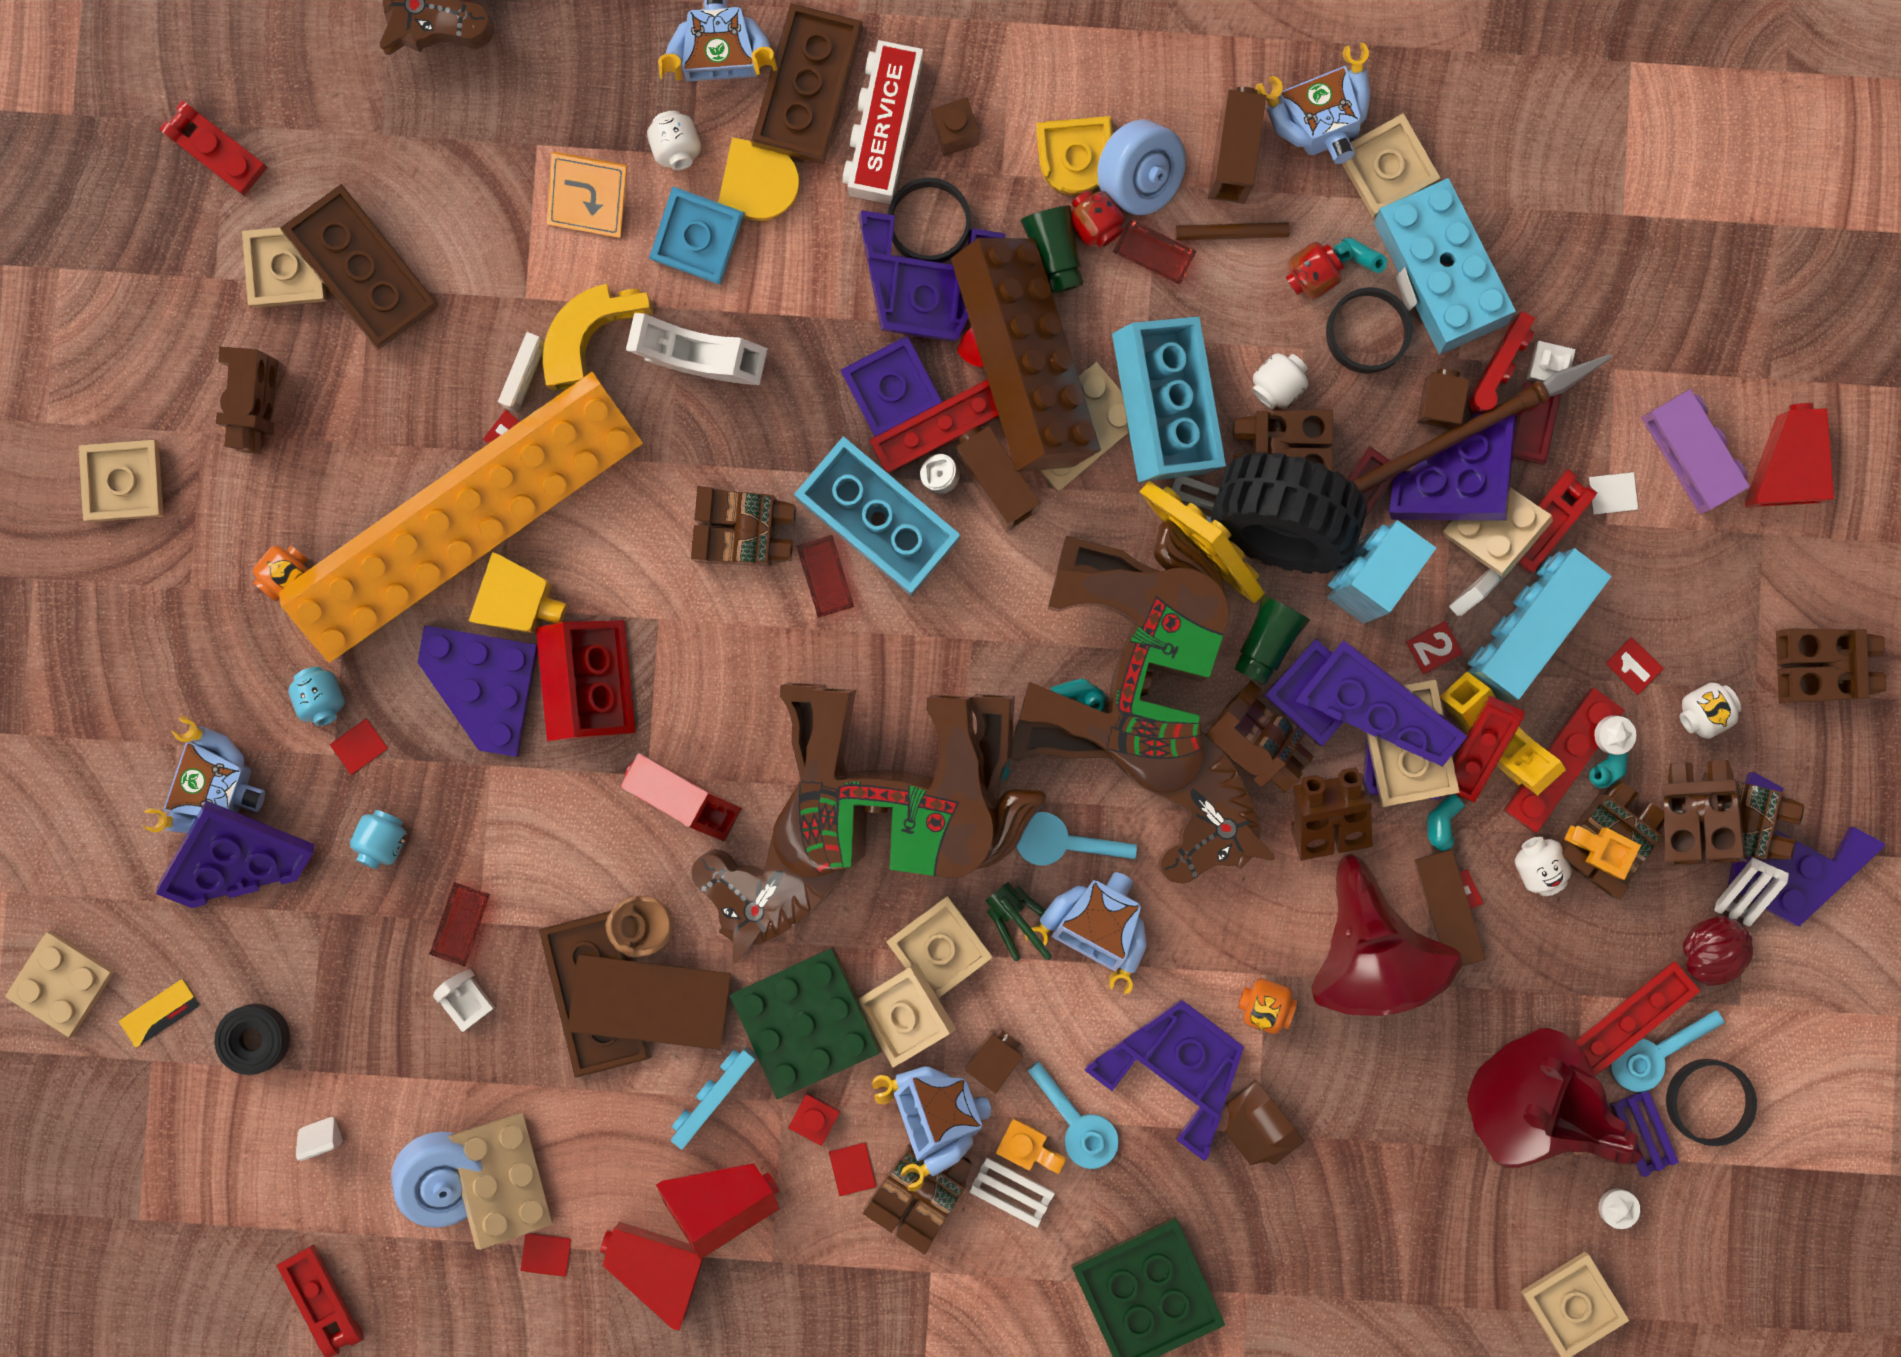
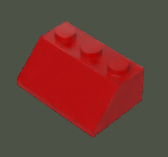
[536,620,636,741]

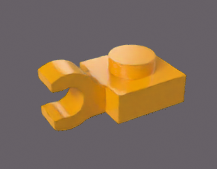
[1564,825,1641,880]
[996,1117,1066,1174]

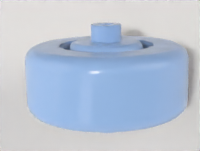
[1097,119,1186,215]
[391,1132,482,1228]

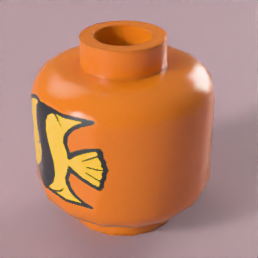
[252,545,309,602]
[1238,978,1297,1034]

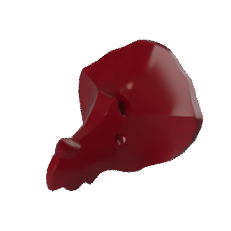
[1311,854,1463,1016]
[1467,1028,1642,1168]

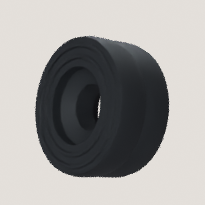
[214,1004,290,1075]

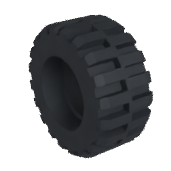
[1211,452,1368,574]

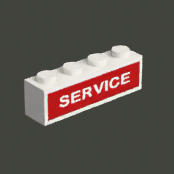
[842,40,923,204]

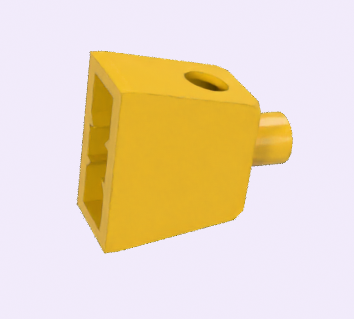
[469,552,567,633]

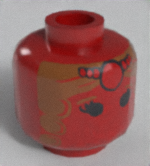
[1071,190,1125,249]
[1286,242,1345,299]

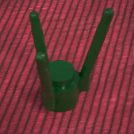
[985,882,1052,961]

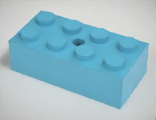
[1374,178,1516,355]
[1112,317,1226,483]
[794,436,961,597]
[1327,520,1436,624]
[1467,548,1612,702]

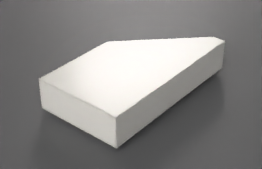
[1449,569,1503,616]

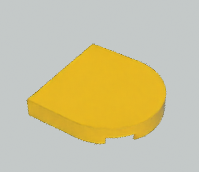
[1036,116,1112,196]
[718,137,799,221]

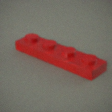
[869,379,999,474]
[1503,688,1625,833]
[1574,961,1700,1076]

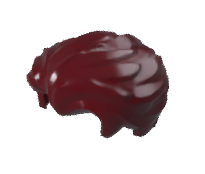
[1683,916,1753,986]

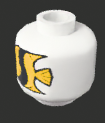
[1680,682,1741,739]

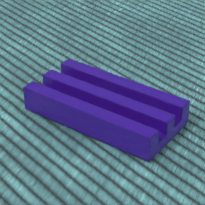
[1610,1091,1679,1177]

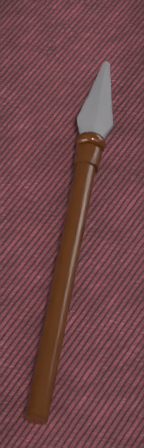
[1352,354,1612,493]

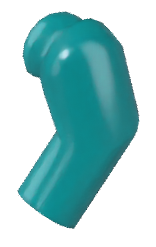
[1333,237,1388,273]
[1050,678,1106,711]
[1589,752,1628,789]
[1427,794,1465,851]

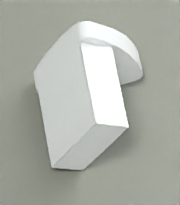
[433,969,496,1032]

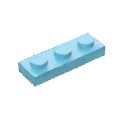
[670,1046,757,1150]

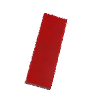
[1453,695,1525,803]

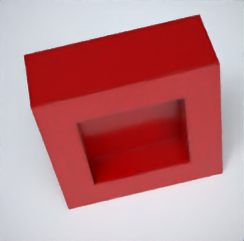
[788,1093,840,1146]

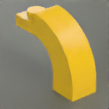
[543,284,654,392]
[1440,671,1566,796]

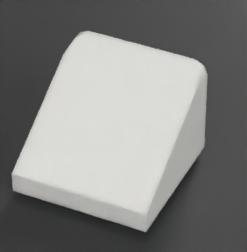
[296,1117,343,1162]

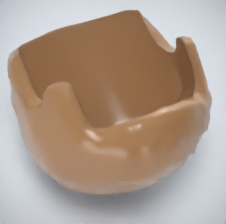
[605,896,673,957]

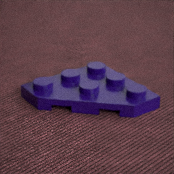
[1389,413,1516,521]
[417,625,538,757]
[156,800,314,908]

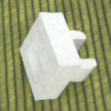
[1527,341,1576,382]

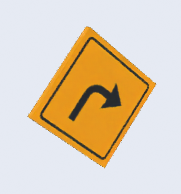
[547,151,627,238]

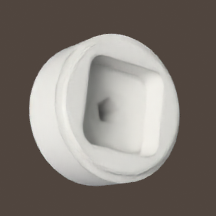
[920,454,960,494]
[1594,716,1636,755]
[1598,1188,1640,1229]

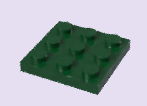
[729,947,882,1100]
[1071,1217,1225,1357]

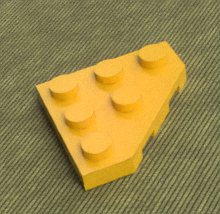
[1139,481,1265,604]

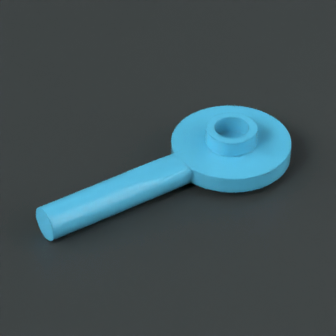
[1016,812,1137,865]
[1610,1010,1725,1092]
[1027,1061,1118,1169]

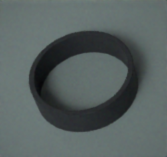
[888,178,971,263]
[1326,287,1412,374]
[1666,1059,1757,1146]

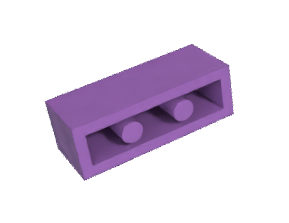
[1641,389,1750,514]

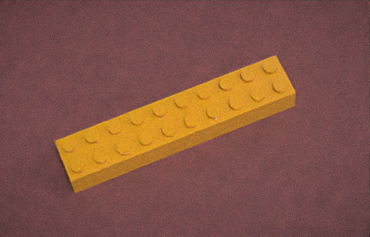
[279,371,643,663]

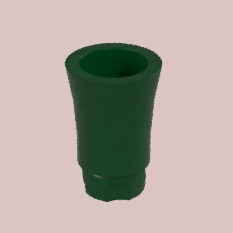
[1020,205,1083,294]
[1235,595,1310,685]

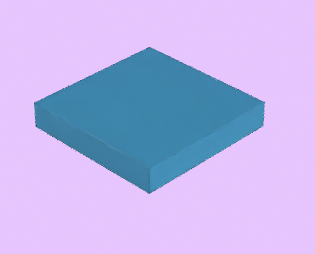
[649,186,745,284]

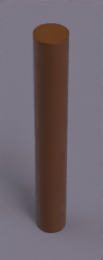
[1175,222,1289,241]

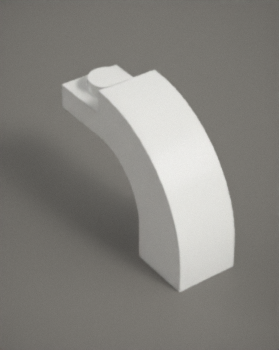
[626,313,768,385]

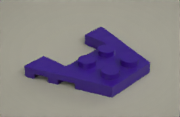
[859,210,1006,342]
[1727,772,1885,927]
[1084,999,1244,1161]

